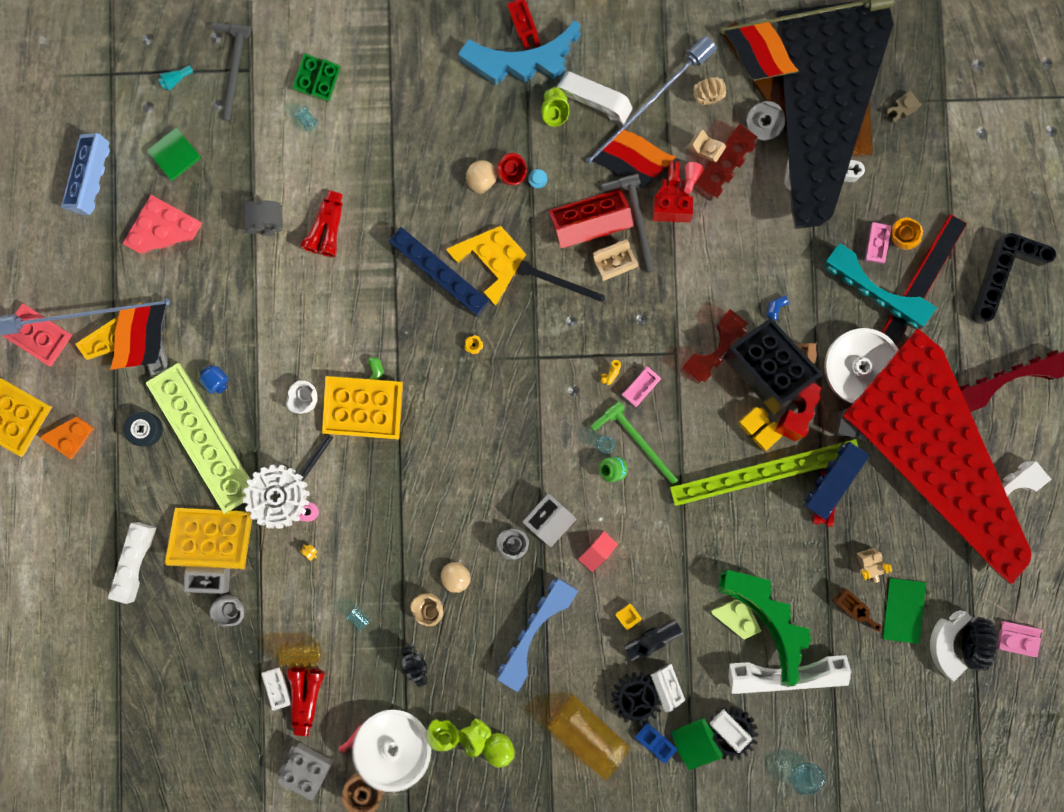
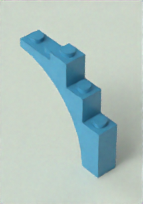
[458,20,581,85]

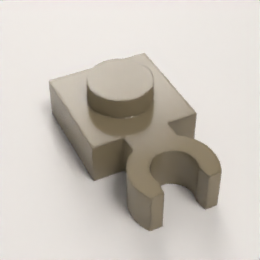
[885,90,922,123]

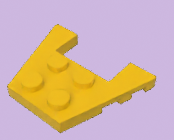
[446,226,526,306]

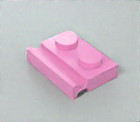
[997,621,1043,657]

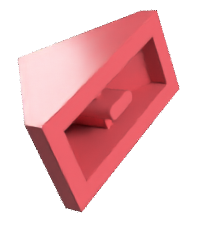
[578,531,618,572]

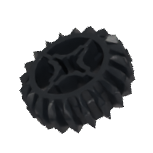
[962,617,998,671]
[611,672,662,726]
[707,706,759,761]

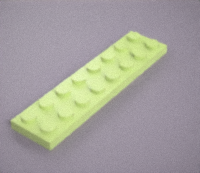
[146,363,251,514]

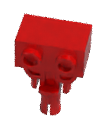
[652,162,694,223]

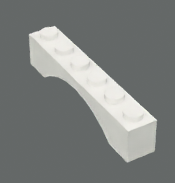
[728,655,851,694]

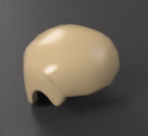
[441,562,471,593]

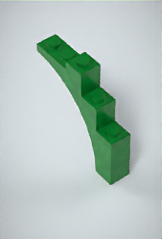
[718,570,811,687]

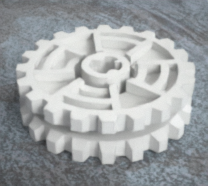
[243,465,310,529]

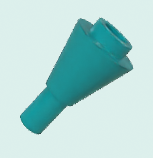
[158,65,193,91]

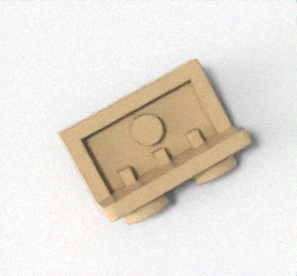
[593,239,638,281]

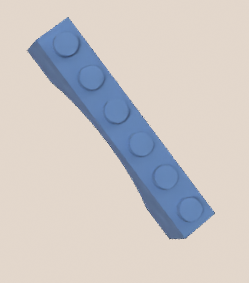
[497,578,578,692]

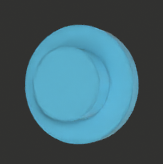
[528,169,547,189]

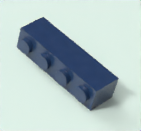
[803,442,870,520]

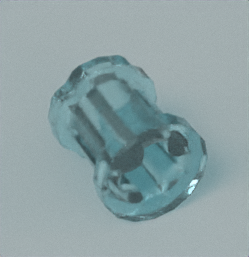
[294,106,319,132]
[597,436,615,453]
[346,606,372,631]

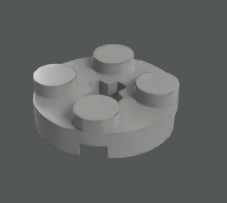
[747,101,785,141]

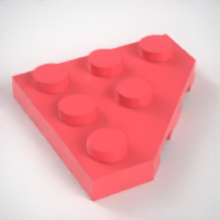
[123,195,202,254]

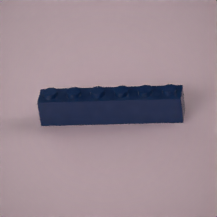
[389,227,490,318]

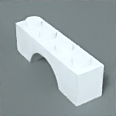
[1002,461,1051,496]
[108,522,157,604]

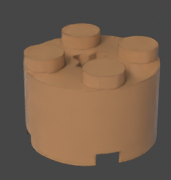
[342,772,385,812]

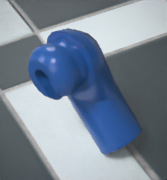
[766,296,789,321]

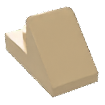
[686,130,726,162]

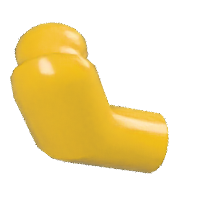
[600,360,621,385]

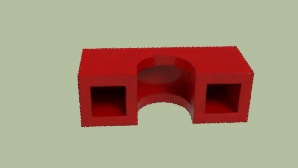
[775,383,822,442]

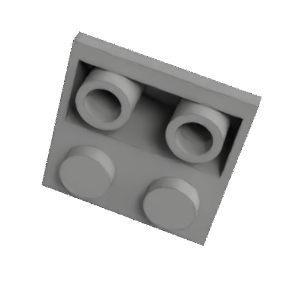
[523,493,577,547]
[184,566,230,593]

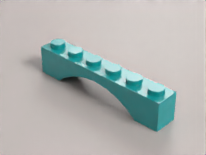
[824,243,937,329]

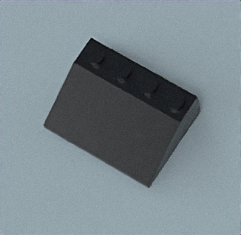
[723,318,823,415]

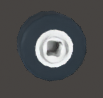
[124,412,163,447]

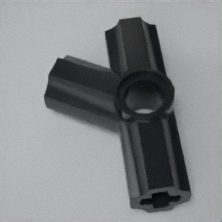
[624,619,683,661]

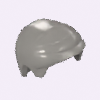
[496,529,529,560]
[210,595,244,626]

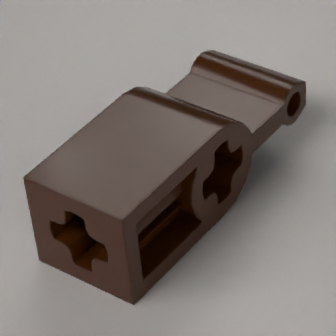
[832,588,882,632]

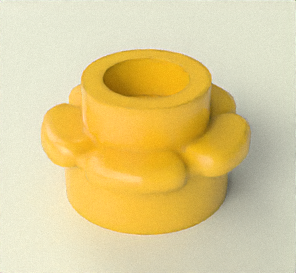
[464,335,483,354]
[300,544,317,561]

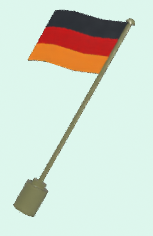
[720,0,894,81]

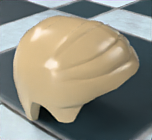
[466,160,497,194]
[411,593,443,627]

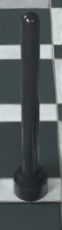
[517,260,605,302]

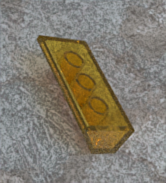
[547,694,630,781]

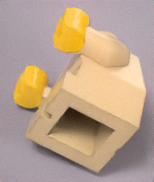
[856,547,892,583]

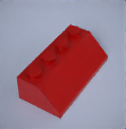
[548,189,634,248]

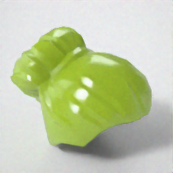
[541,87,569,127]
[459,718,491,757]

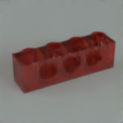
[693,123,758,201]

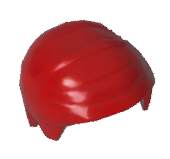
[496,153,527,186]

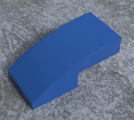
[635,723,677,764]

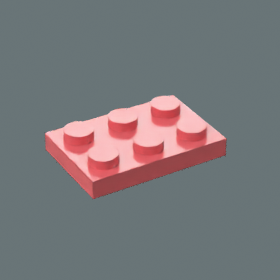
[2,303,72,366]

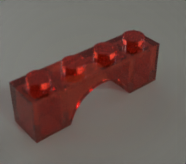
[680,309,748,384]

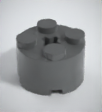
[243,200,283,236]

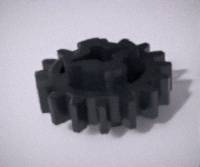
[401,644,428,688]

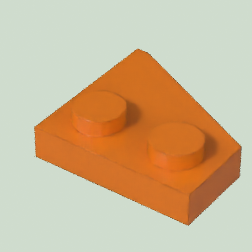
[40,417,95,459]

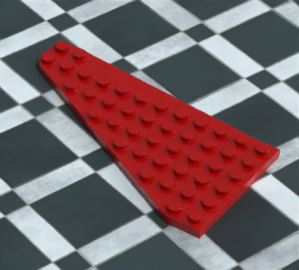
[842,328,1032,584]

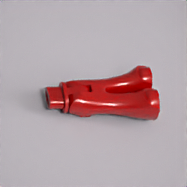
[300,190,343,258]
[287,667,325,737]

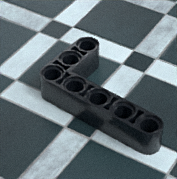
[972,233,1056,324]

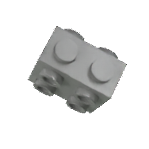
[277,743,333,801]

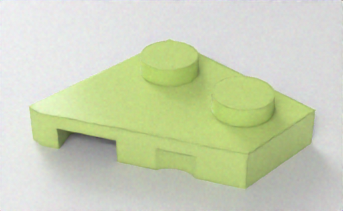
[711,599,762,639]

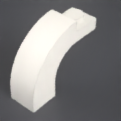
[930,610,972,682]

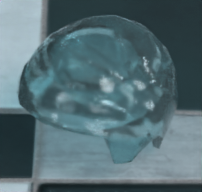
[791,762,826,796]

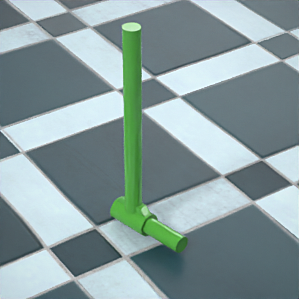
[590,400,678,485]

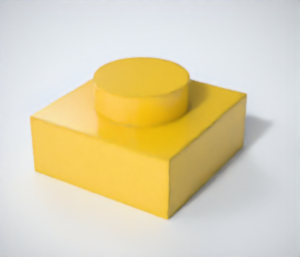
[615,603,642,630]

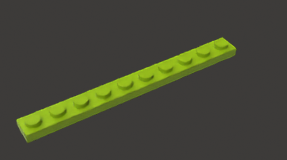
[669,439,858,506]

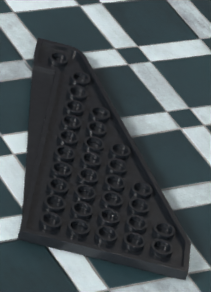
[776,0,894,229]

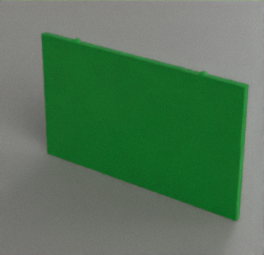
[883,578,926,644]

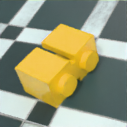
[737,407,783,451]

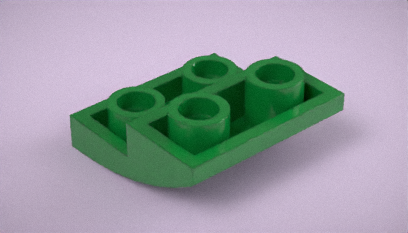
[292,53,341,102]
[147,127,202,181]
[671,718,723,770]

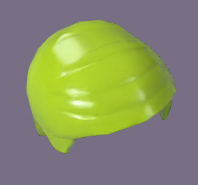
[426,719,460,751]
[483,733,515,767]

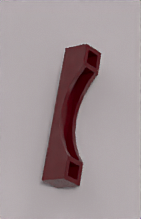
[959,349,1064,412]

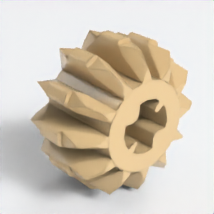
[694,77,726,105]

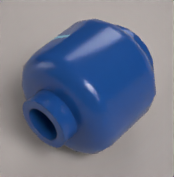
[199,365,229,394]

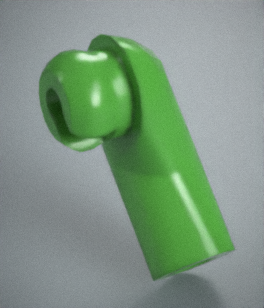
[367,357,384,380]

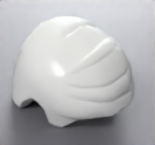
[286,381,317,414]

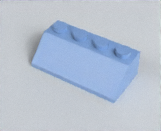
[61,133,109,215]

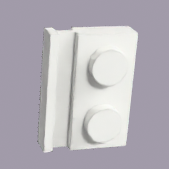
[651,664,685,712]

